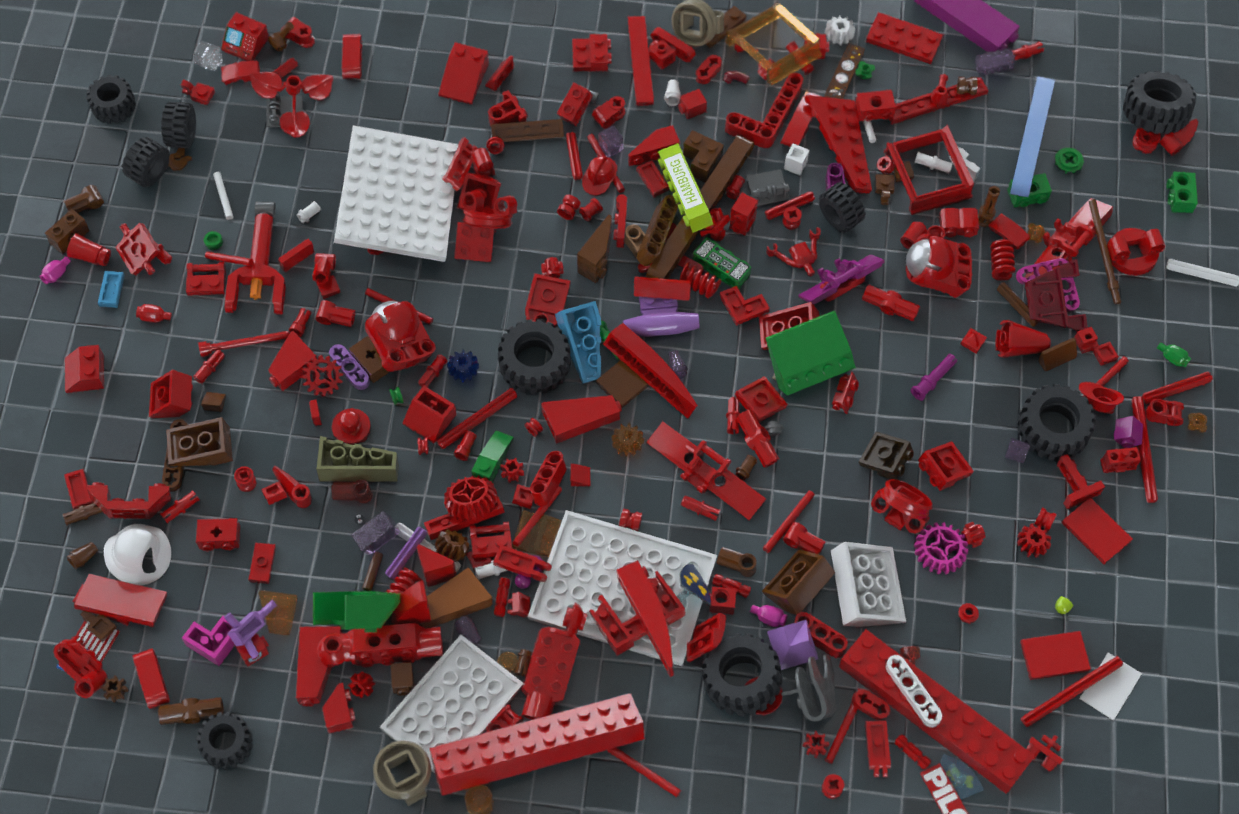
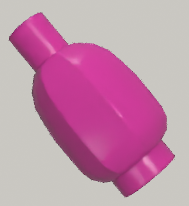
[40,257,71,284]
[750,605,788,627]

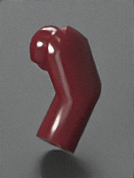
[723,71,750,84]

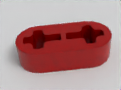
[696,55,722,84]
[852,689,890,720]

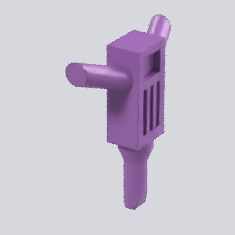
[224,600,277,659]

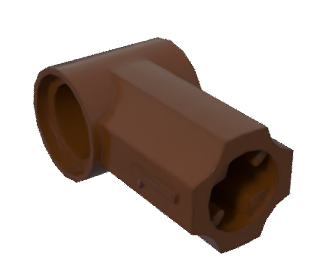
[64,185,104,213]
[716,547,757,577]

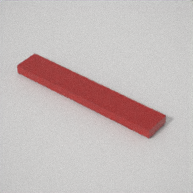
[628,16,654,106]
[889,77,988,124]

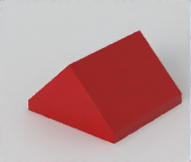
[417,544,457,587]

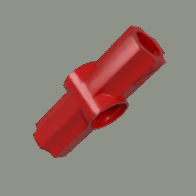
[862,285,920,321]
[736,409,779,468]

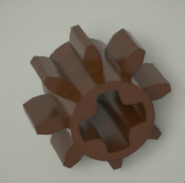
[101,675,129,703]

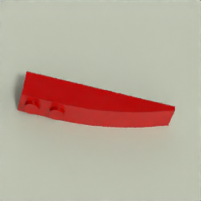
[603,323,698,419]
[616,560,674,677]

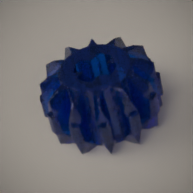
[447,349,479,382]

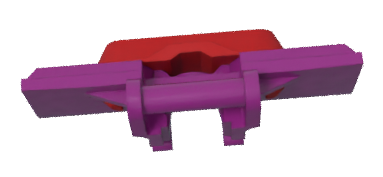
[798,254,884,305]

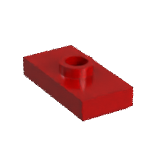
[248,543,276,584]

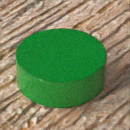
[203,231,223,250]

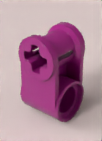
[825,163,846,190]

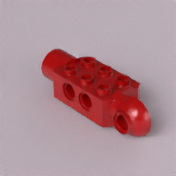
[521,602,587,720]
[317,623,443,667]

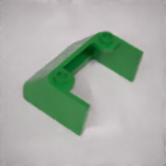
[313,591,400,632]

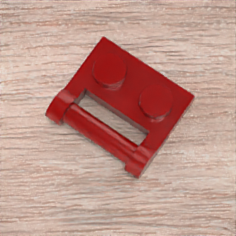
[186,262,226,296]
[470,522,512,559]

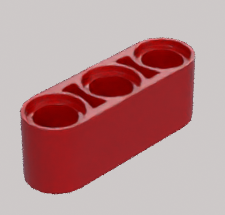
[342,34,362,79]
[530,451,567,506]
[794,612,848,658]
[133,648,170,709]

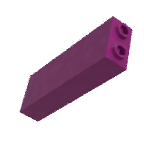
[914,0,1020,58]

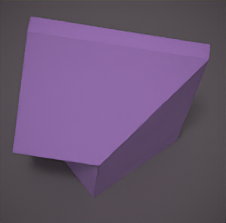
[767,620,818,670]

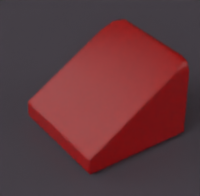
[571,464,590,486]

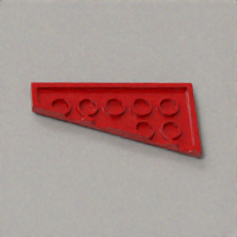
[804,95,872,193]

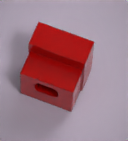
[1074,327,1099,354]

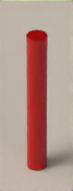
[205,252,253,266]

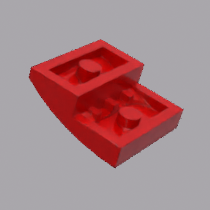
[687,613,726,662]

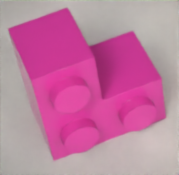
[182,616,235,666]

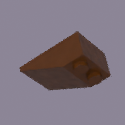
[577,215,612,283]
[166,417,233,466]

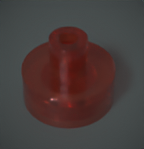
[900,646,921,665]

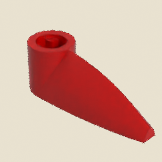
[1159,118,1198,156]
[272,466,312,508]

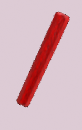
[1142,372,1213,404]

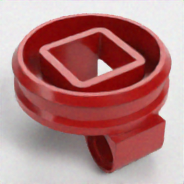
[461,190,517,229]
[1107,228,1166,276]
[871,479,933,533]

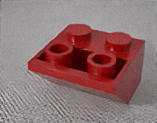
[403,386,457,443]

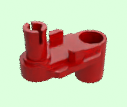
[54,635,108,698]

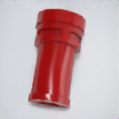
[289,308,312,337]
[453,431,477,461]

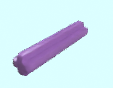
[385,527,427,580]

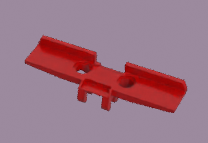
[1025,198,1113,278]
[646,421,766,521]

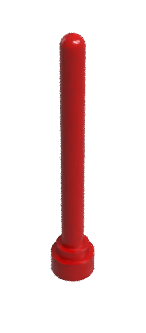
[198,331,290,357]

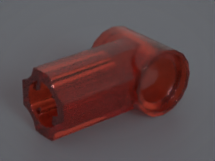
[331,479,373,503]

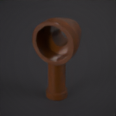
[268,22,294,51]

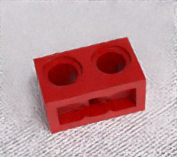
[557,82,593,126]
[729,193,758,236]

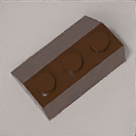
[762,549,835,615]

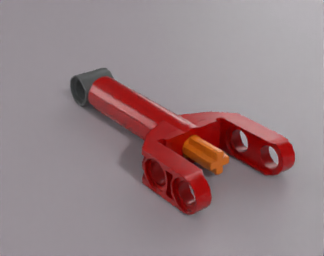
[225,201,286,315]

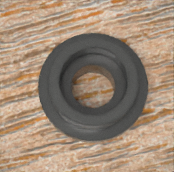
[764,421,784,436]

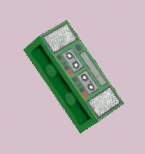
[693,238,751,289]

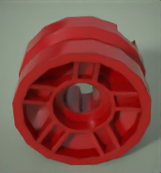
[1132,128,1161,154]

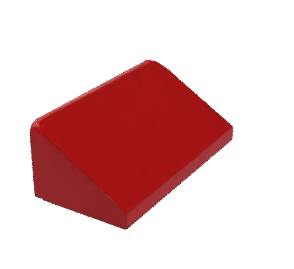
[485,55,514,91]

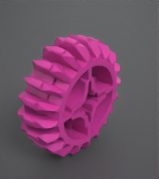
[914,522,968,575]

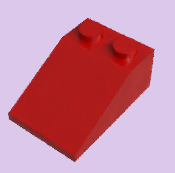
[438,42,489,105]
[759,302,820,350]

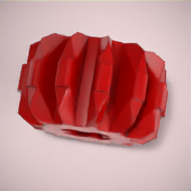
[1017,523,1051,558]

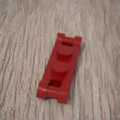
[442,137,478,191]

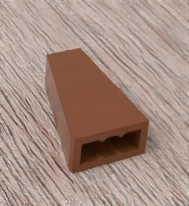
[418,568,493,628]

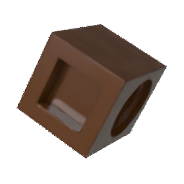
[391,662,414,696]

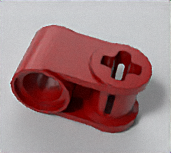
[281,17,315,48]
[592,96,625,129]
[472,148,495,176]
[1145,399,1184,426]
[486,704,524,732]

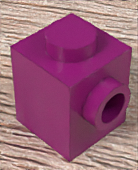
[1114,416,1143,448]

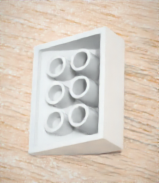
[831,542,906,627]

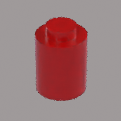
[900,222,927,249]

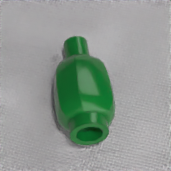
[1156,342,1191,368]

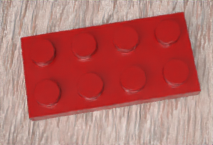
[866,12,943,64]

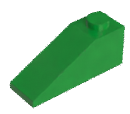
[471,431,514,483]

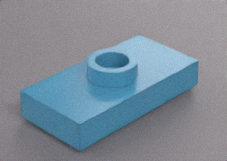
[98,271,125,308]

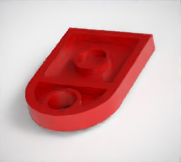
[525,273,571,328]

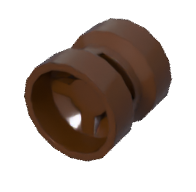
[957,76,978,95]

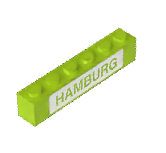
[657,144,714,233]

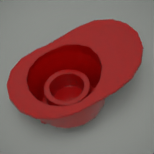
[582,155,617,196]
[1079,382,1124,414]

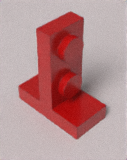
[1057,454,1105,510]

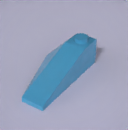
[555,301,601,384]

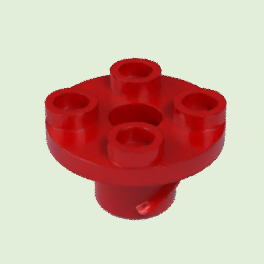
[332,408,371,445]

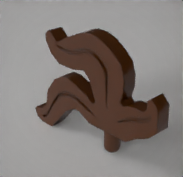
[168,148,193,171]

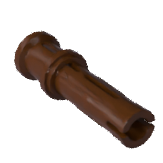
[978,186,1000,227]

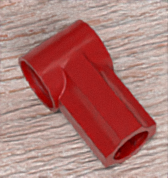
[312,253,336,285]
[315,300,356,327]
[783,522,826,555]

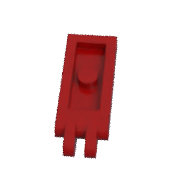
[865,721,891,777]

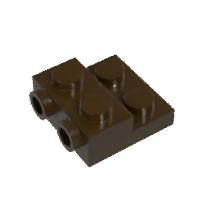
[859,432,914,480]

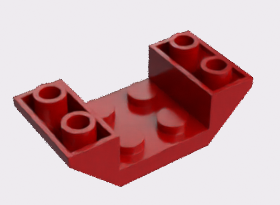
[87,482,171,519]

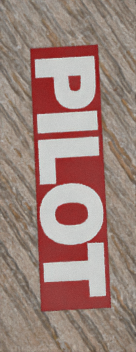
[920,763,968,814]

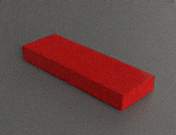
[634,277,691,301]

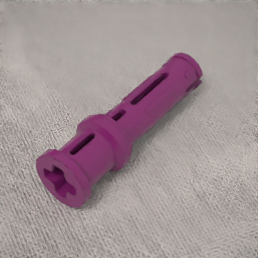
[911,354,957,401]

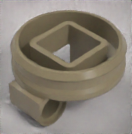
[672,0,724,47]
[373,741,432,806]

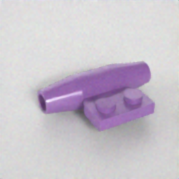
[623,297,699,337]

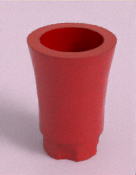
[67,233,111,266]

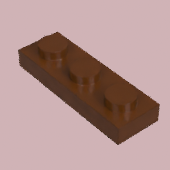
[705,5,747,48]

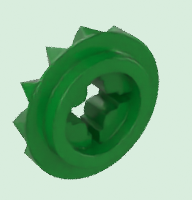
[1055,148,1084,173]

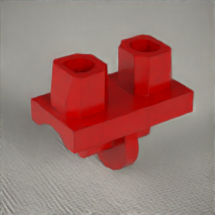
[700,208,730,241]
[1027,734,1063,771]

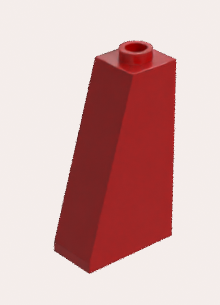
[541,395,622,444]
[296,626,343,707]

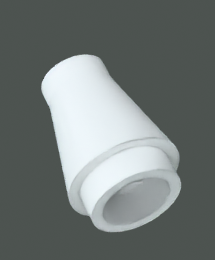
[664,80,681,106]

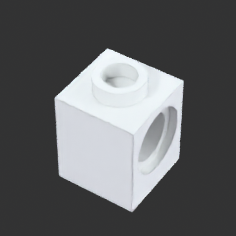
[784,144,809,176]

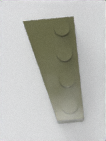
[317,436,399,482]

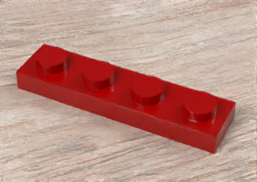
[424,495,505,540]

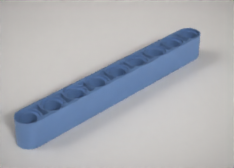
[1010,77,1055,197]

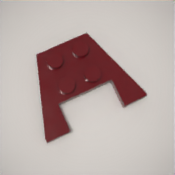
[1025,259,1088,331]

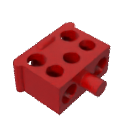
[1100,447,1141,473]

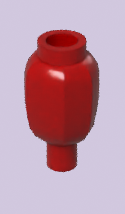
[136,304,172,323]

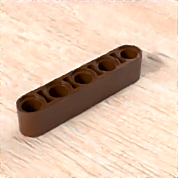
[637,195,679,266]

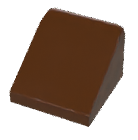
[201,392,226,412]

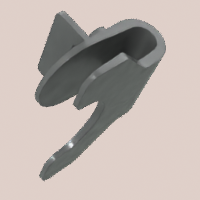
[781,654,837,721]

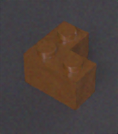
[683,130,724,183]

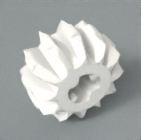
[825,16,855,46]

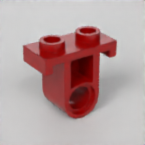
[488,90,528,127]

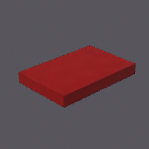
[1062,498,1133,565]
[1020,631,1091,680]

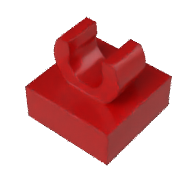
[507,592,530,618]

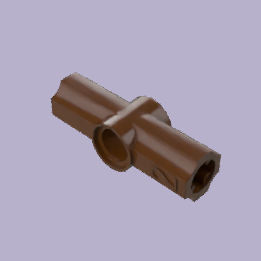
[158,697,224,725]

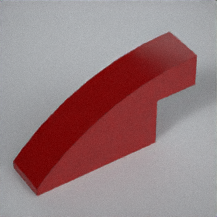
[390,581,431,625]

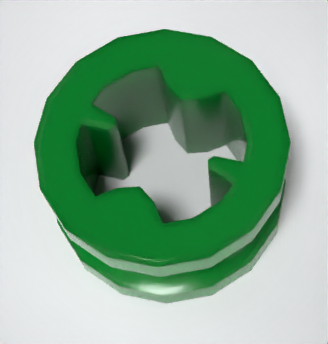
[389,387,404,406]

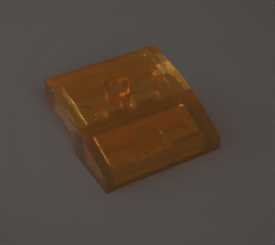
[512,510,562,557]

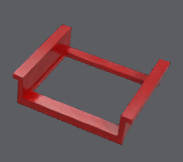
[884,125,974,215]

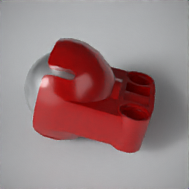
[906,233,972,298]
[365,301,436,372]

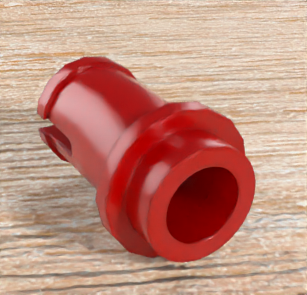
[726,175,745,199]

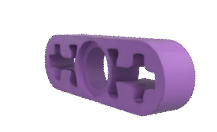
[329,344,370,390]

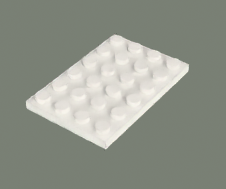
[380,635,524,773]

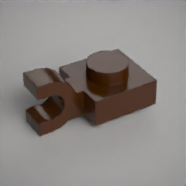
[875,174,894,205]
[80,611,117,643]

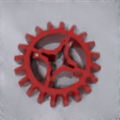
[444,475,497,522]

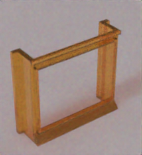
[725,1,822,86]

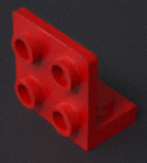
[455,222,496,262]

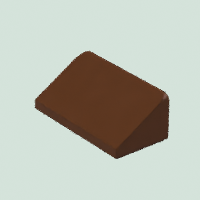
[1038,338,1077,371]

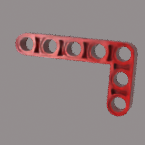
[725,73,803,149]

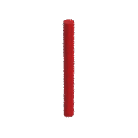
[587,134,625,193]
[365,288,433,325]
[1082,356,1129,399]
[513,486,562,547]
[763,490,815,553]
[825,688,864,764]
[607,747,681,797]

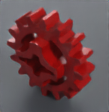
[301,355,343,397]

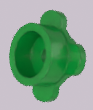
[855,61,875,80]

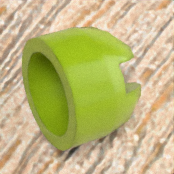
[1055,596,1073,614]

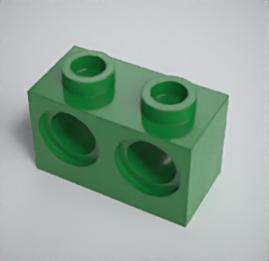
[1167,172,1198,213]

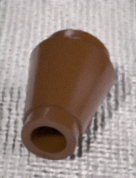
[67,542,98,569]

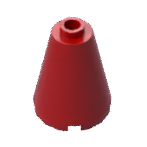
[995,320,1051,358]

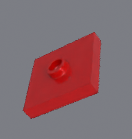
[734,376,788,422]

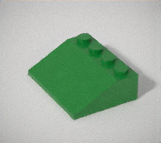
[766,311,855,396]

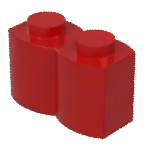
[939,208,979,237]

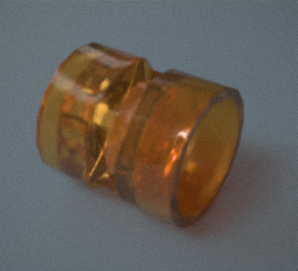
[465,785,493,814]

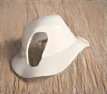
[104,524,171,586]

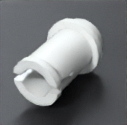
[297,201,321,223]

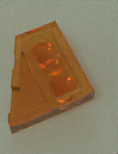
[258,590,298,636]

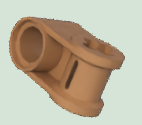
[625,225,645,259]

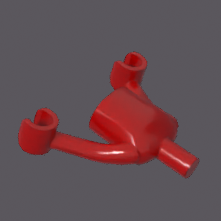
[766,227,821,277]

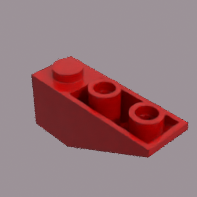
[628,125,680,166]

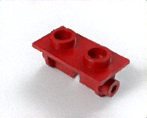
[832,372,859,414]

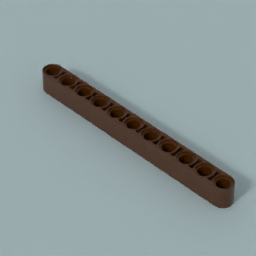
[646,135,755,279]

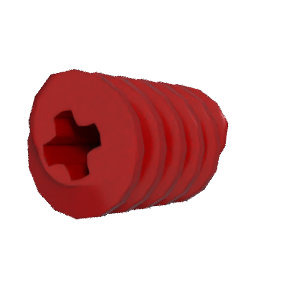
[990,239,1015,280]
[680,262,721,299]
[386,568,423,595]

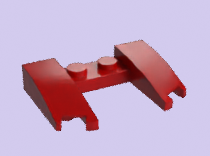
[589,571,686,656]

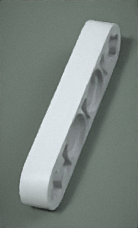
[886,655,942,727]

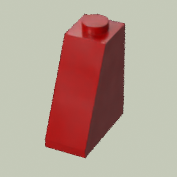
[268,331,319,391]

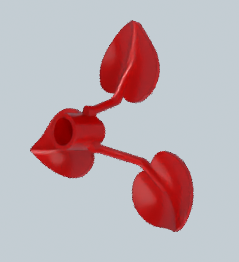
[250,72,333,138]

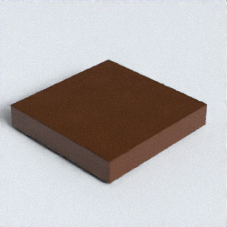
[596,360,650,408]

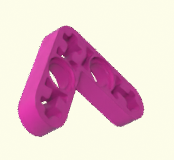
[1016,258,1080,312]

